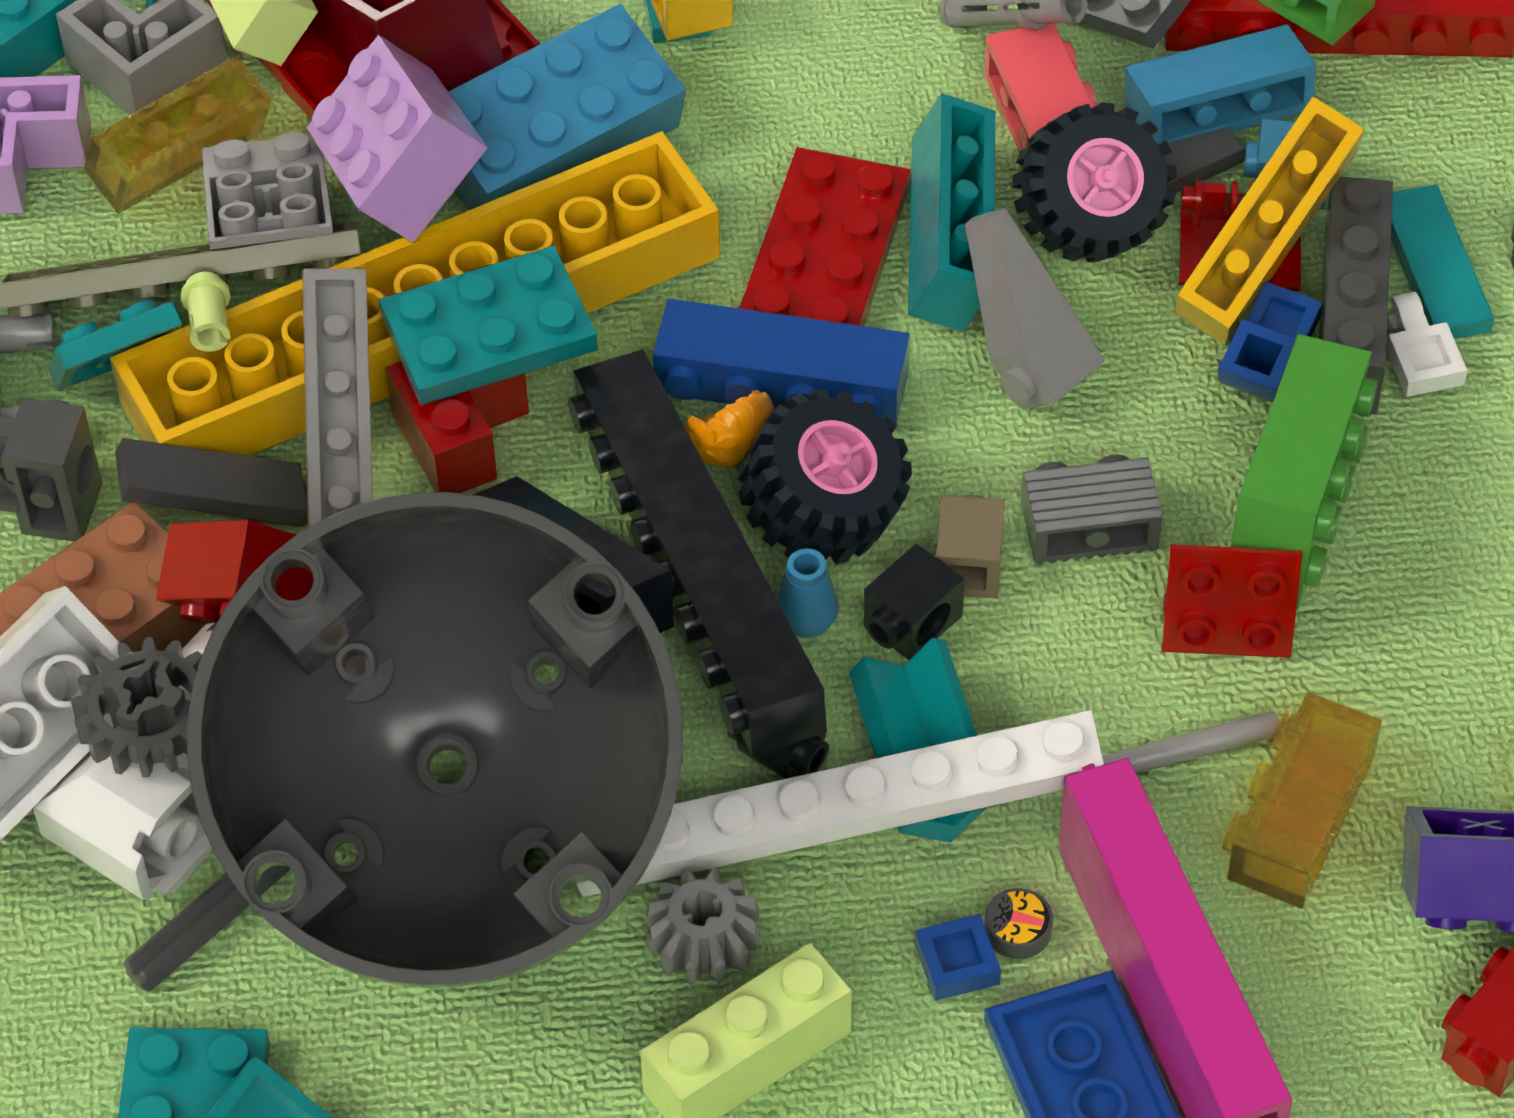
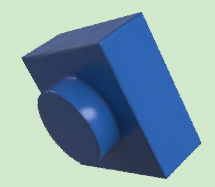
[914,914,1001,1001]

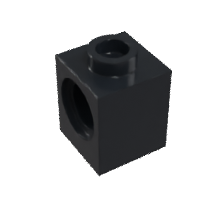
[864,543,964,661]

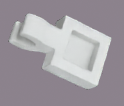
[1386,292,1468,397]

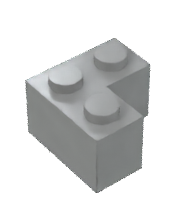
[56,0,228,123]

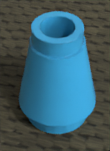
[777,548,839,638]

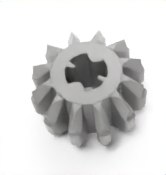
[646,867,760,986]

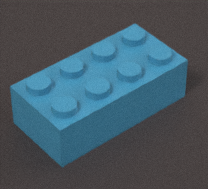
[449,3,686,210]

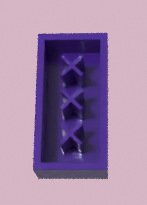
[1401,806,1514,932]

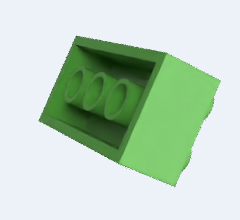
[1230,334,1378,609]

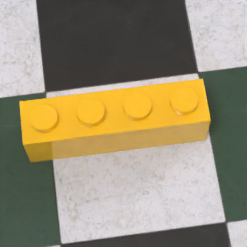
[1174,97,1365,346]

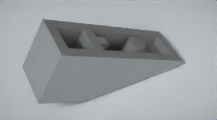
[965,208,1105,410]

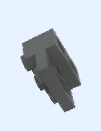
[0,398,103,542]

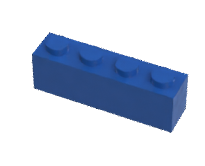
[653,298,910,427]

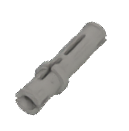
[940,0,1088,30]

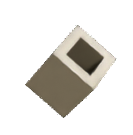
[936,495,1005,599]

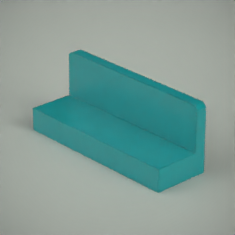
[849,638,989,842]

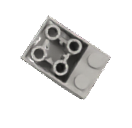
[201,132,333,250]

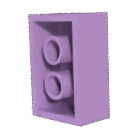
[307,35,488,243]

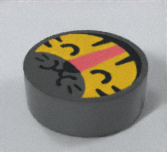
[984,888,1053,959]

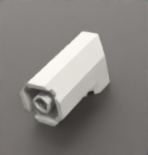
[33,622,215,900]

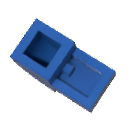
[1218,281,1323,402]

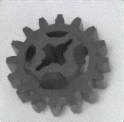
[71,637,202,777]

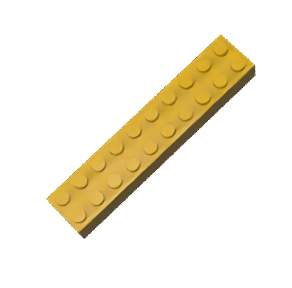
[110,131,720,456]

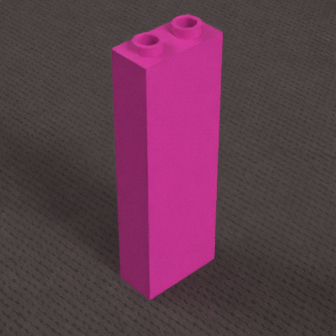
[1058,758,1293,1118]

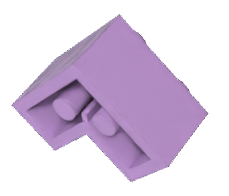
[0,75,91,214]

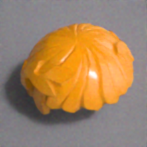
[684,390,775,467]

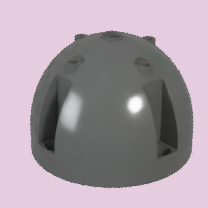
[187,492,683,988]

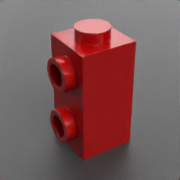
[1441,947,1514,1098]

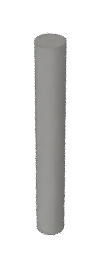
[1102,711,1281,774]

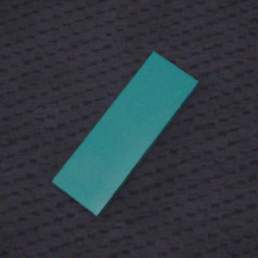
[1391,184,1494,339]

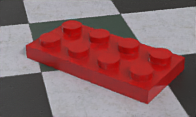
[739,147,911,326]

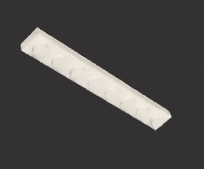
[576,710,1104,897]

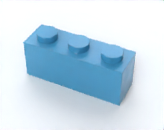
[1125,24,1316,144]

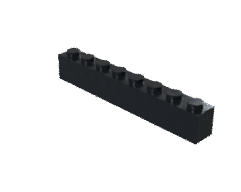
[568,349,827,757]

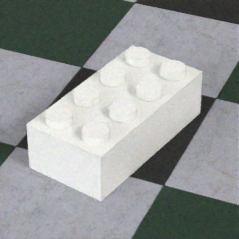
[0,586,120,841]

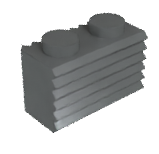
[1021,454,1162,565]

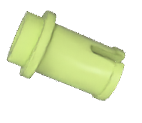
[180,272,231,352]

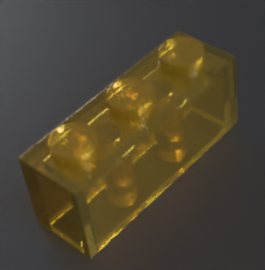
[84,55,272,214]
[1222,692,1382,909]

